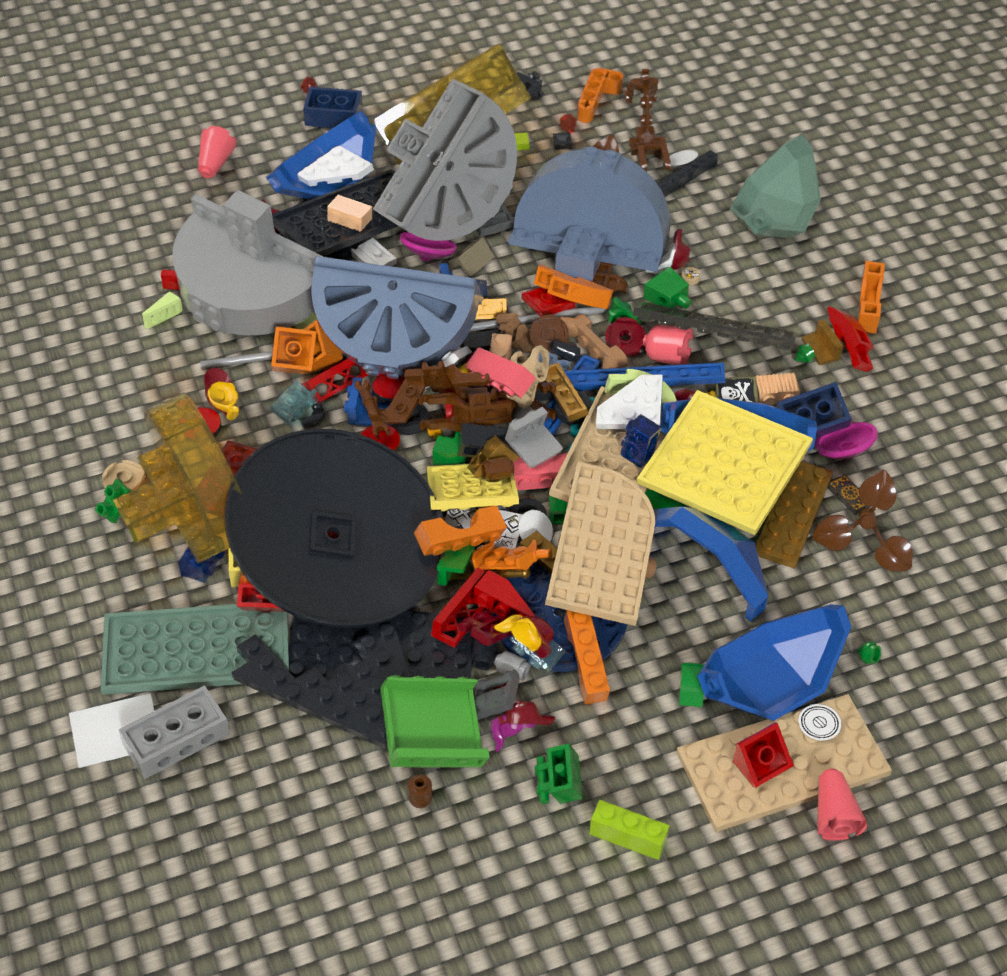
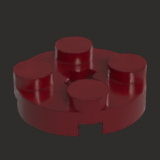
[605,317,645,357]

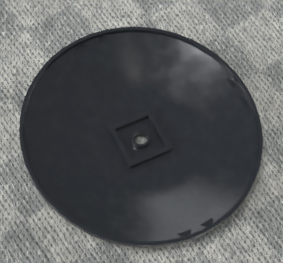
[224,429,445,628]

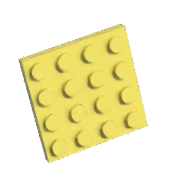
[427,464,519,511]

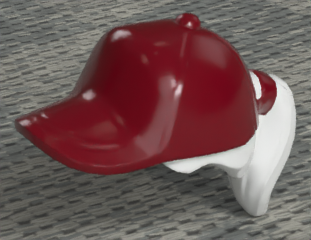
[646,229,691,276]

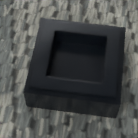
[553,133,572,150]

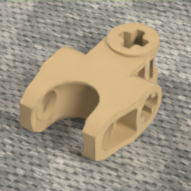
[506,345,549,408]

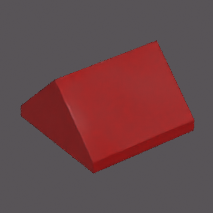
[733,722,794,788]

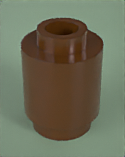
[481,457,514,481]
[407,774,432,809]

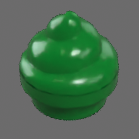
[794,343,816,363]
[856,641,881,664]

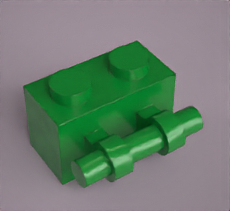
[535,743,583,804]

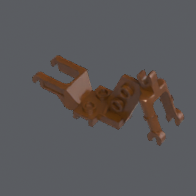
[624,69,671,171]
[354,361,497,440]
[418,382,556,432]

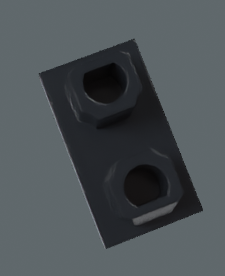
[512,71,545,101]

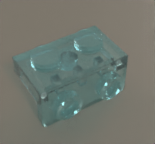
[270,380,318,425]
[510,636,566,673]

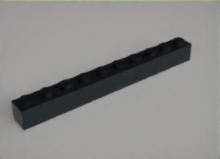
[657,150,718,197]

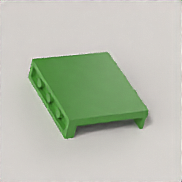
[380,675,490,767]

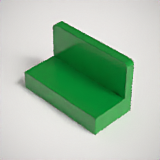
[437,545,474,586]

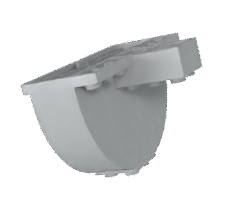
[373,78,517,241]
[172,190,323,335]

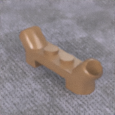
[560,314,628,369]

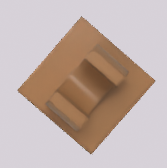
[496,313,522,336]
[512,324,533,353]

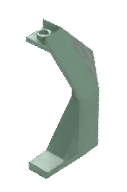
[729,134,821,238]

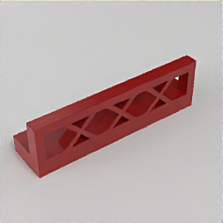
[301,359,368,403]
[431,568,486,648]

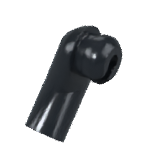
[300,403,325,429]

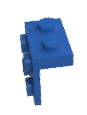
[344,377,390,426]

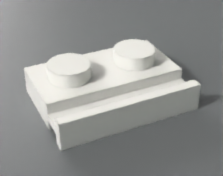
[351,238,397,266]

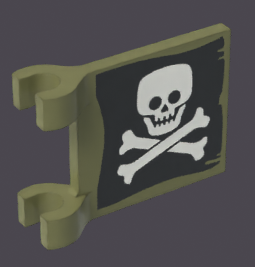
[715,377,759,403]

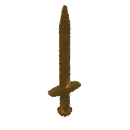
[436,568,531,580]

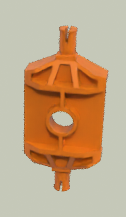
[470,540,552,572]

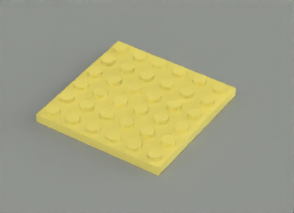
[637,390,813,535]

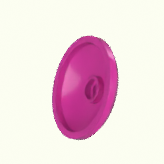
[400,232,457,261]
[815,422,878,459]

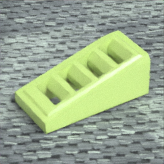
[142,292,183,329]

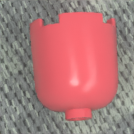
[643,324,693,365]

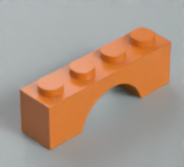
[857,261,885,334]
[414,506,507,556]
[564,610,610,705]

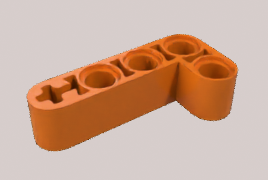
[577,68,623,123]

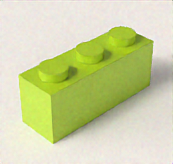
[590,800,670,860]

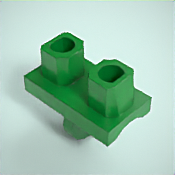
[607,297,643,325]
[95,479,133,523]

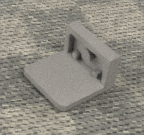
[505,407,563,468]

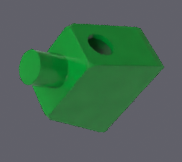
[643,267,692,311]

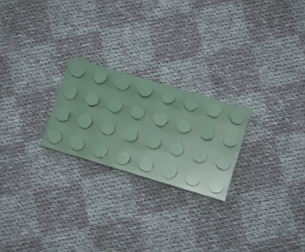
[101,604,289,695]

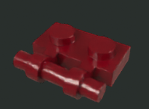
[458,611,512,646]

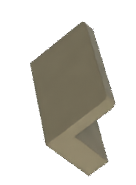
[448,238,494,277]

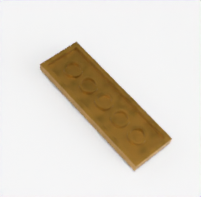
[756,461,833,569]

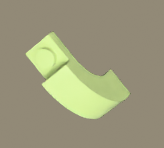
[605,369,677,418]

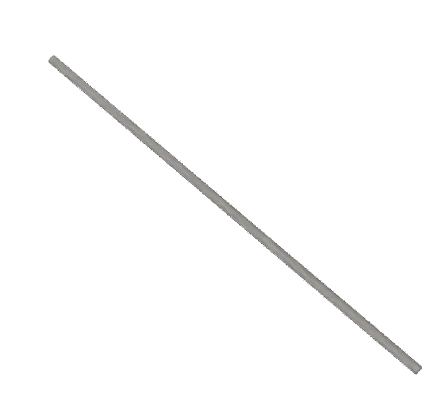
[200,304,611,369]

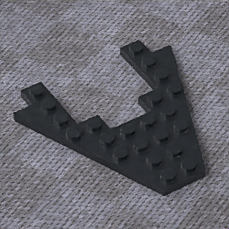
[231,619,410,750]

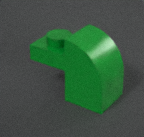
[432,431,469,466]
[679,662,704,707]

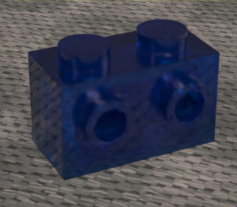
[620,414,662,468]
[178,530,226,583]

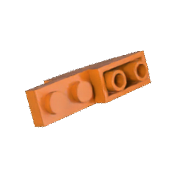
[534,264,613,309]

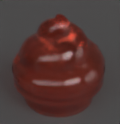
[300,76,318,94]
[559,114,577,133]

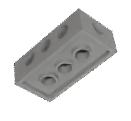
[119,685,230,780]

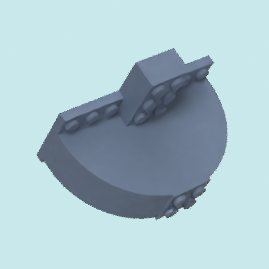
[509,147,670,281]
[312,256,483,379]

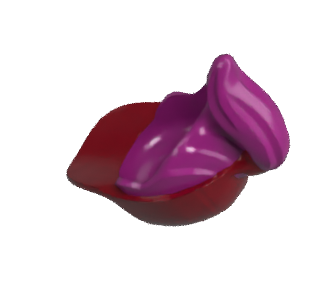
[491,700,556,752]

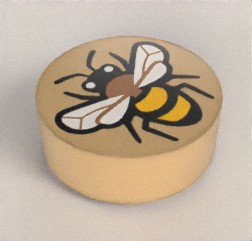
[681,267,701,285]

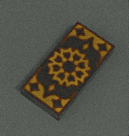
[828,475,871,515]

